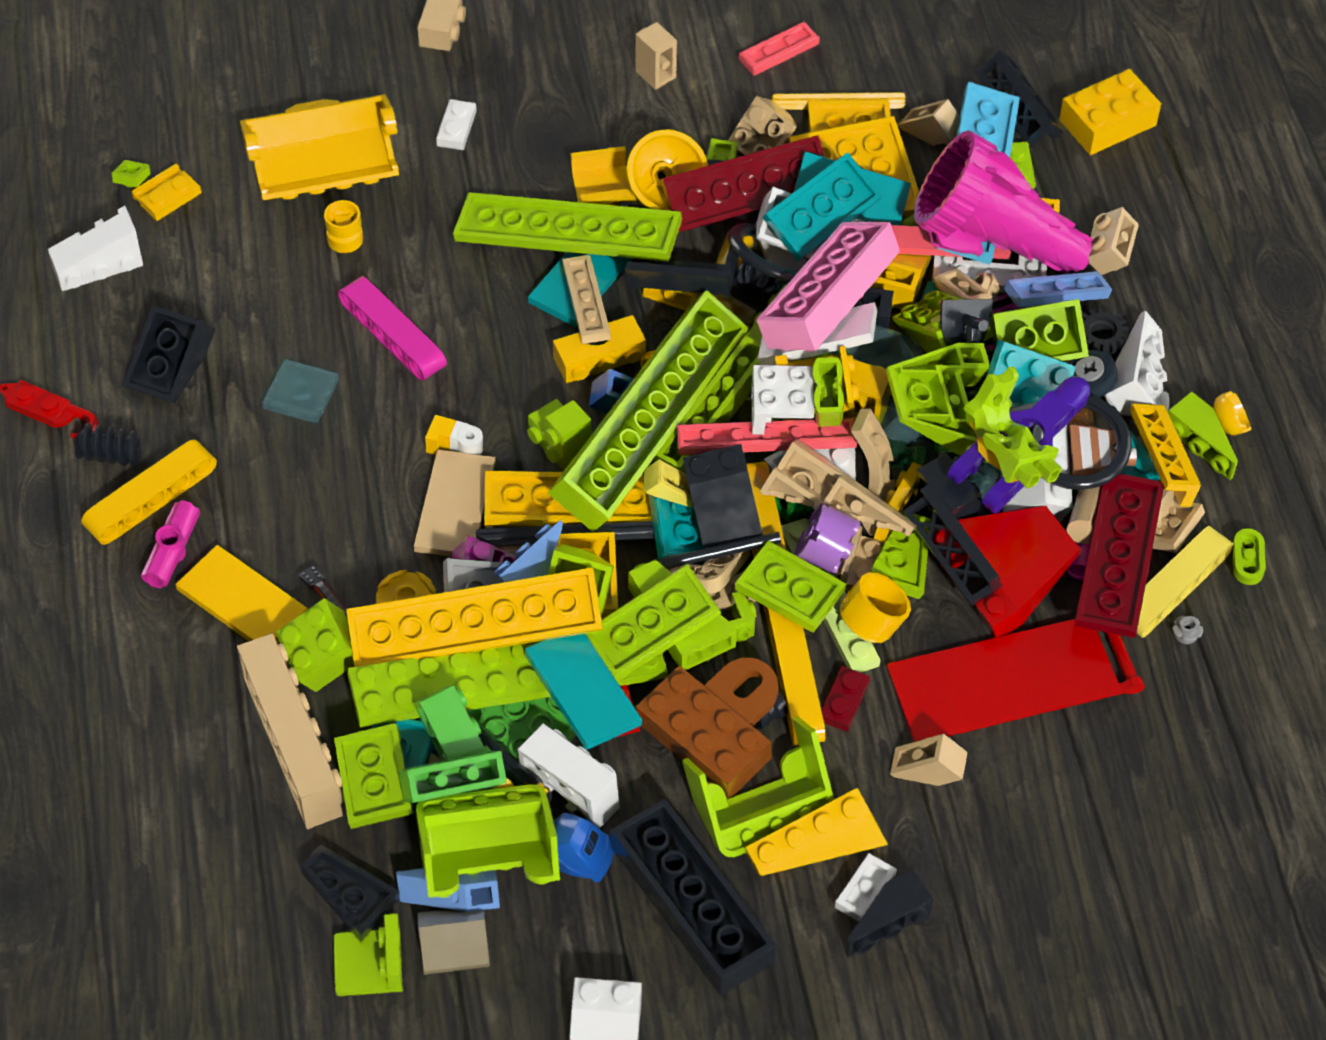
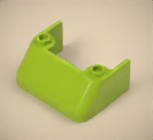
[682,716,834,857]

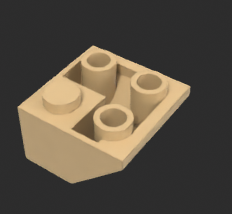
[728,96,797,155]

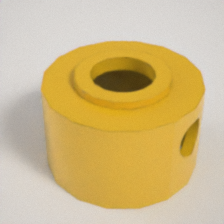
[839,572,911,643]

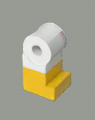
[425,415,483,455]

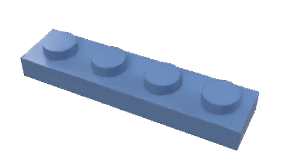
[1004,271,1112,307]

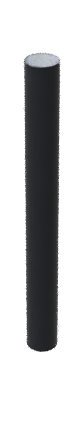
[660,532,781,569]

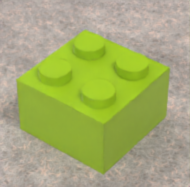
[275,598,354,692]

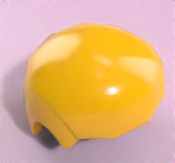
[1213,391,1251,436]

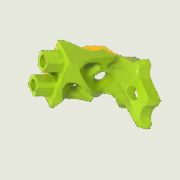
[963,366,1062,489]

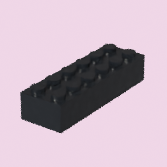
[611,799,776,996]

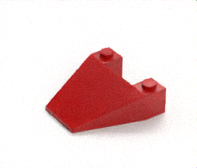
[930,506,1081,638]

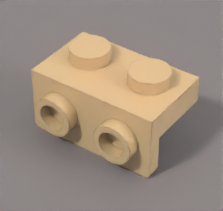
[1153,488,1205,553]

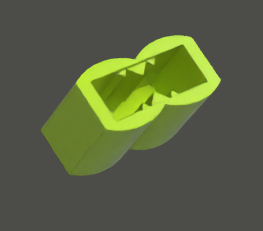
[813,357,844,427]

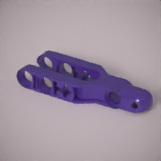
[947,376,1090,514]

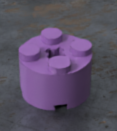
[795,503,860,575]

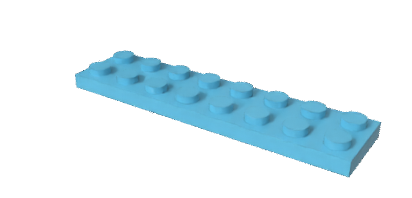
[936,82,1020,265]

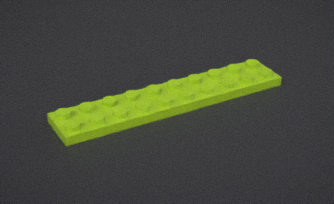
[348,641,668,727]

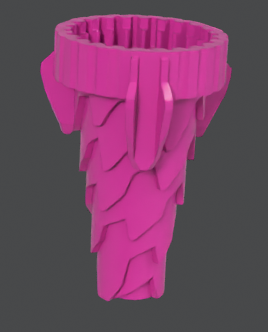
[914,130,1093,273]

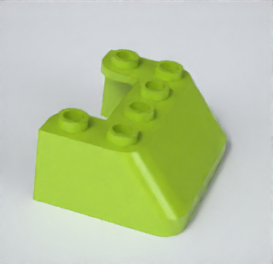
[416,784,560,898]

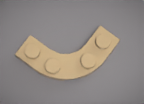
[851,408,895,536]

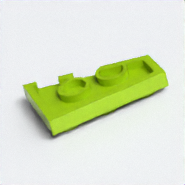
[869,512,931,599]

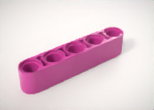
[338,276,447,381]

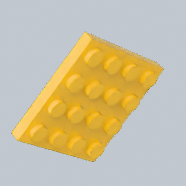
[788,116,919,217]

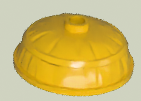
[626,130,708,211]

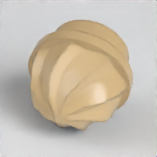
[974,272,1000,298]

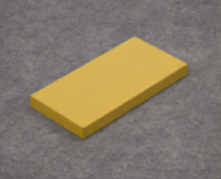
[176,545,307,644]

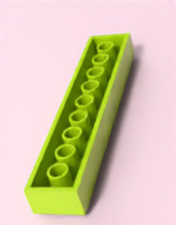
[548,290,749,532]

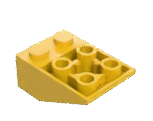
[860,254,932,309]

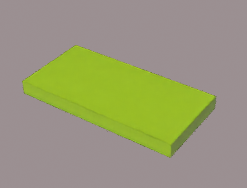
[585,564,721,682]

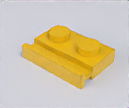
[132,164,201,221]

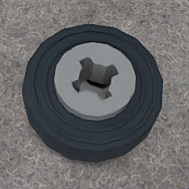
[1068,350,1118,398]

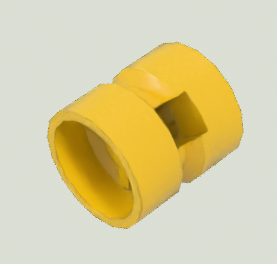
[324,200,363,253]

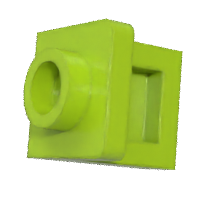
[729,591,757,642]

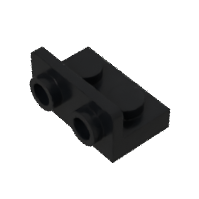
[863,288,894,353]

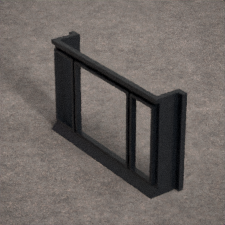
[625,159,750,299]

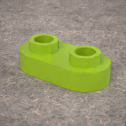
[1232,528,1266,585]

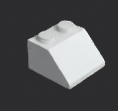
[570,978,642,1040]

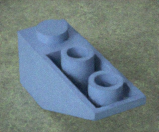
[490,520,563,585]
[396,868,500,912]

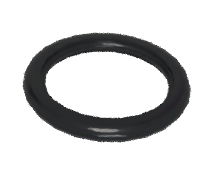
[728,223,809,283]
[1029,395,1132,490]

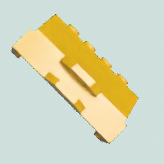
[240,94,399,200]

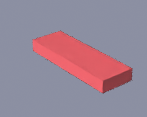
[739,22,819,76]

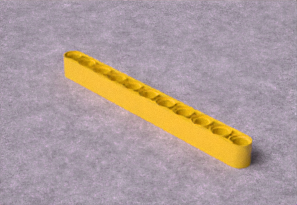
[747,461,825,746]

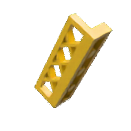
[1130,404,1201,507]

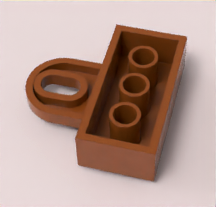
[636,658,778,799]

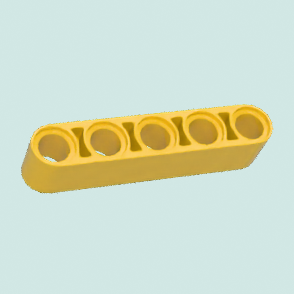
[81,440,217,545]

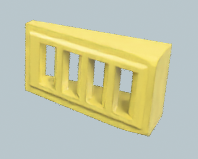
[644,459,694,508]

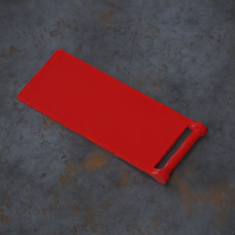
[887,619,1145,742]

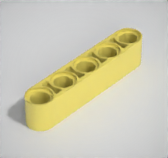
[1137,526,1234,638]

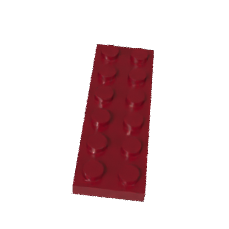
[661,135,825,233]
[1074,474,1164,638]

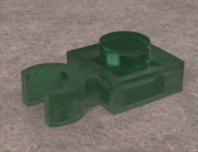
[888,439,926,468]

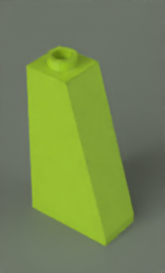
[628,560,737,670]

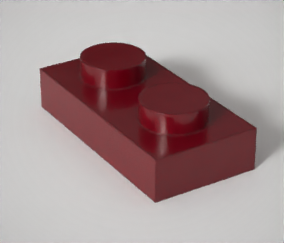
[821,666,871,732]

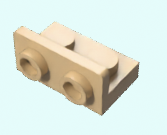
[836,526,884,591]

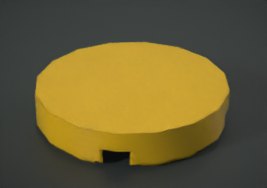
[376,570,436,604]

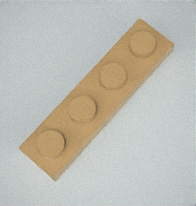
[562,255,611,344]

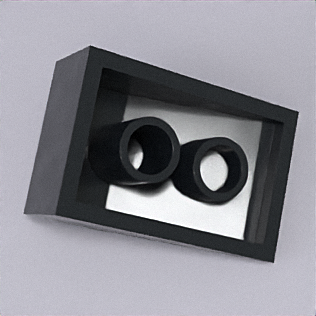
[122,305,216,403]
[683,444,763,548]

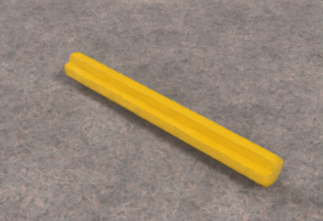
[772,92,905,110]

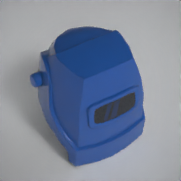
[553,813,614,882]

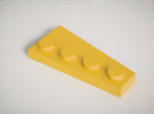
[744,788,888,877]

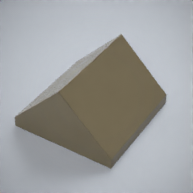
[418,909,490,975]

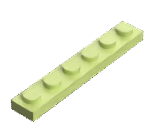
[781,518,880,673]

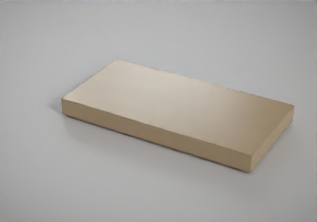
[414,449,496,557]

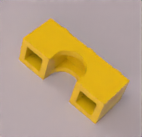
[553,315,646,383]

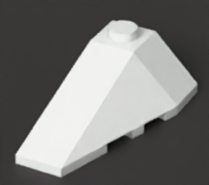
[1105,311,1170,419]

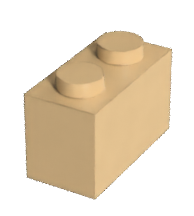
[418,0,466,51]
[636,22,677,90]

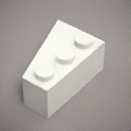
[48,206,143,291]
[518,724,620,829]

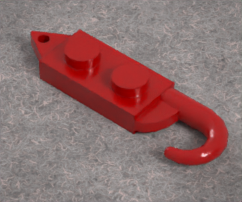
[0,380,98,439]

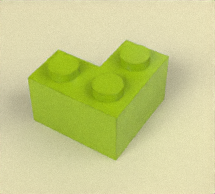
[527,399,591,471]

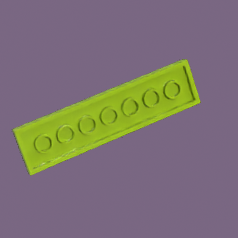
[453,192,682,262]

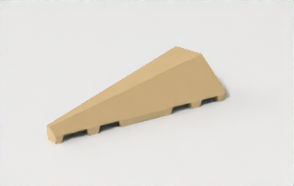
[760,439,917,536]

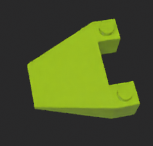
[886,343,990,463]

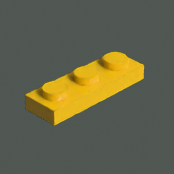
[874,462,922,543]

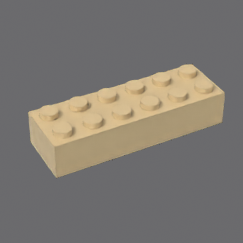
[237,633,345,829]

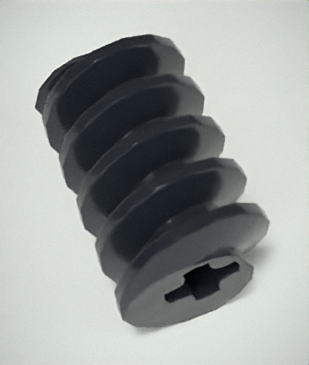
[75,423,141,467]

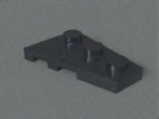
[301,844,400,942]

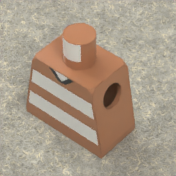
[1068,425,1137,476]

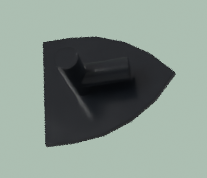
[940,299,993,346]

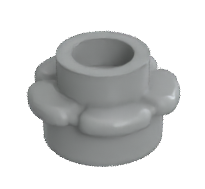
[1173,616,1203,644]

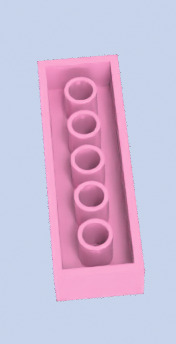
[756,222,900,352]

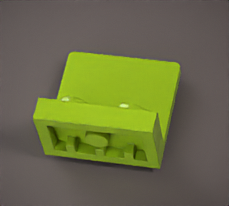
[334,914,403,996]

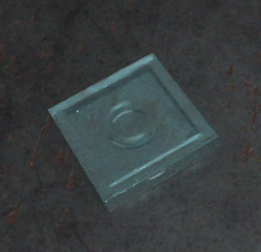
[262,359,339,424]

